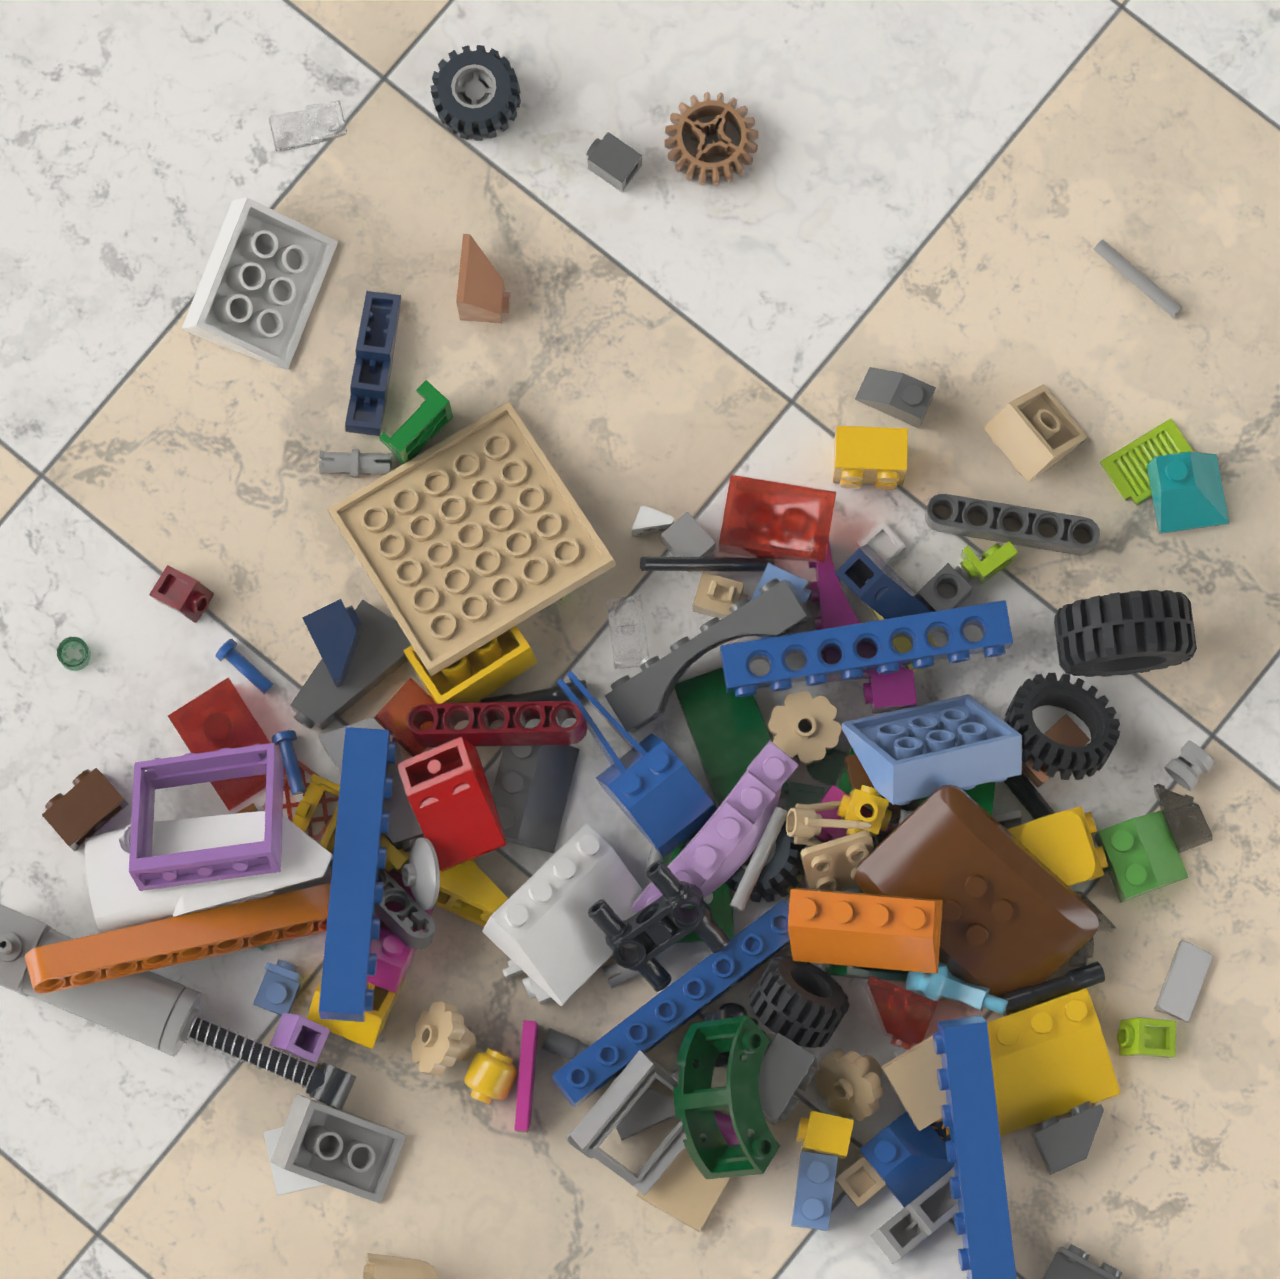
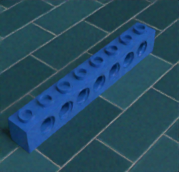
[720,600,1013,697]
[552,899,790,1108]

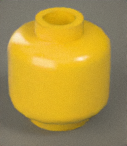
[464,1047,517,1104]

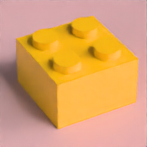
[833,425,908,490]

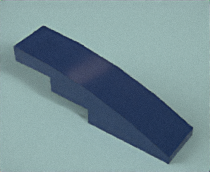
[345,291,401,436]

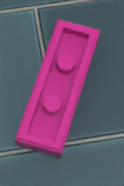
[514,1020,539,1133]

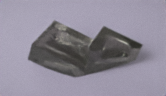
[1153,784,1213,853]

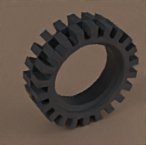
[1004,673,1120,780]

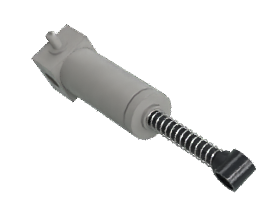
[0,904,357,1110]

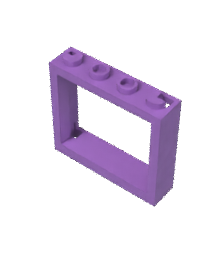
[129,743,284,891]

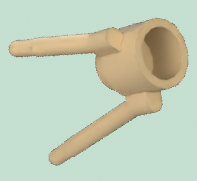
[786,801,872,847]

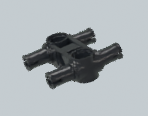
[588,859,729,992]

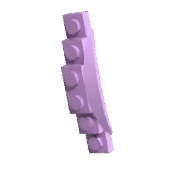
[631,741,799,913]

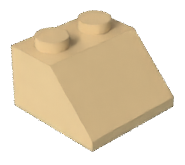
[984,384,1088,482]

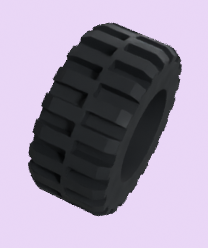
[1054,590,1197,677]

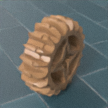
[664,92,759,186]

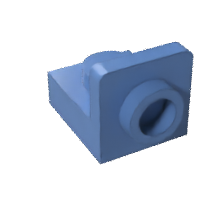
[253,959,304,1016]

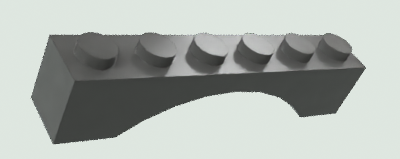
[605,578,813,733]

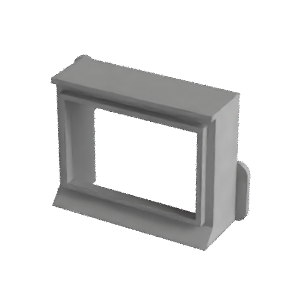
[567,1050,714,1196]

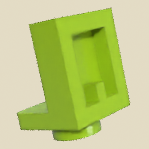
[960,541,1018,584]
[1117,1017,1176,1058]

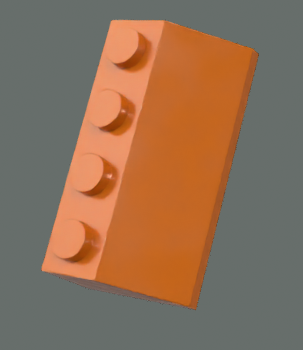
[788,888,943,974]

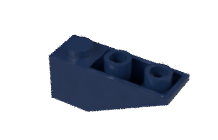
[835,544,935,619]

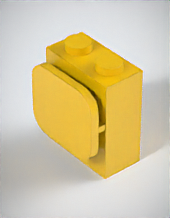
[1006,806,1108,887]

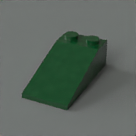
[674,667,789,809]

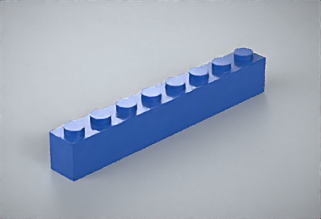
[319,727,396,1022]
[933,1015,1017,1279]

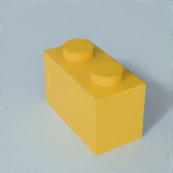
[796,1111,854,1160]

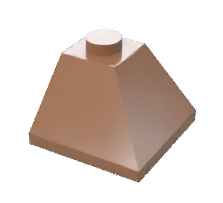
[456,234,511,324]

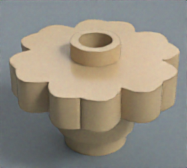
[768,690,842,765]
[411,1001,476,1076]
[815,1049,883,1121]

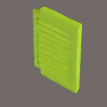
[1100,418,1193,505]

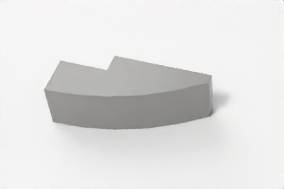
[870,1168,959,1264]

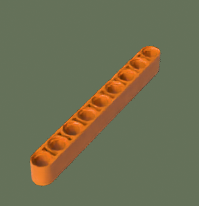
[25,883,331,994]

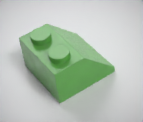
[1094,810,1188,903]

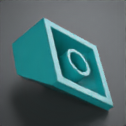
[1146,452,1229,534]

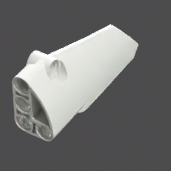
[85,811,333,933]

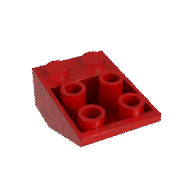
[397,737,507,872]

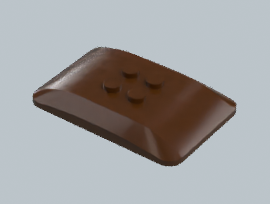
[855,784,1099,997]

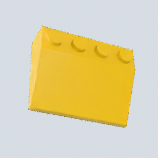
[987,988,1121,1136]

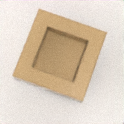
[835,1156,886,1208]

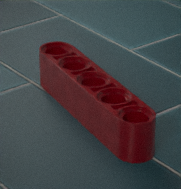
[407,701,588,747]

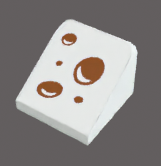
[631,505,674,536]

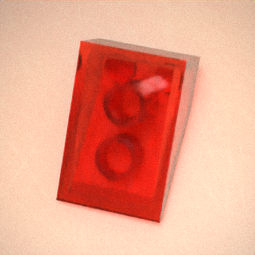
[719,475,836,562]
[168,677,287,811]

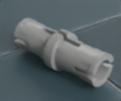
[319,449,392,478]

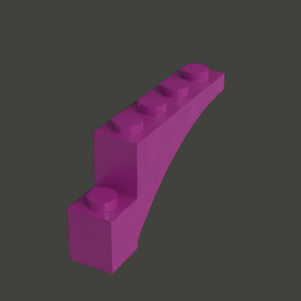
[807,535,917,714]

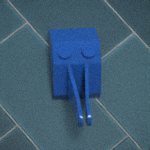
[556,671,717,858]

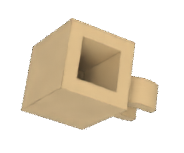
[693,571,749,620]

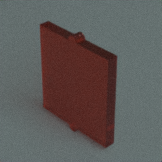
[373,678,436,757]

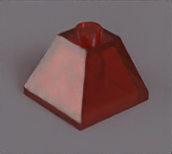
[864,975,938,1051]

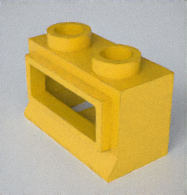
[292,774,340,854]

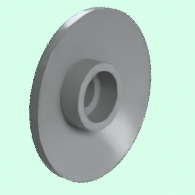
[402,837,440,910]

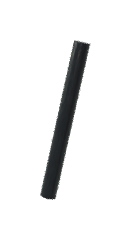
[640,557,775,572]

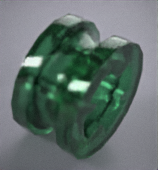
[57,637,91,671]

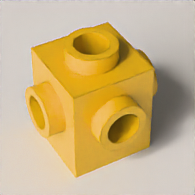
[837,785,892,838]

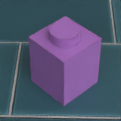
[269,1012,330,1063]

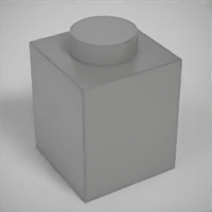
[661,512,716,573]

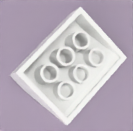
[182,197,338,370]
[482,823,643,1006]

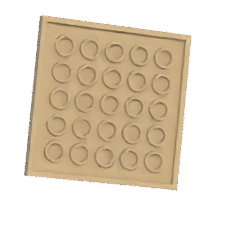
[327,401,616,676]

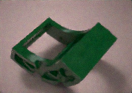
[673,1015,781,1179]

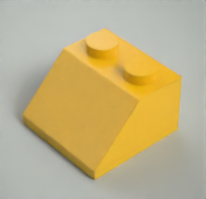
[307,975,406,1049]

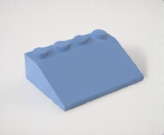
[842,694,1022,805]

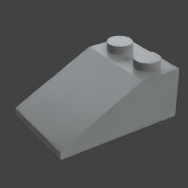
[270,1094,406,1203]

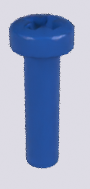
[215,639,274,694]
[271,730,306,795]

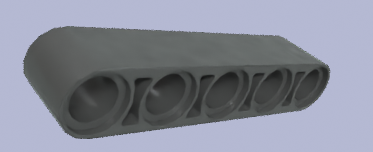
[925,494,1100,555]

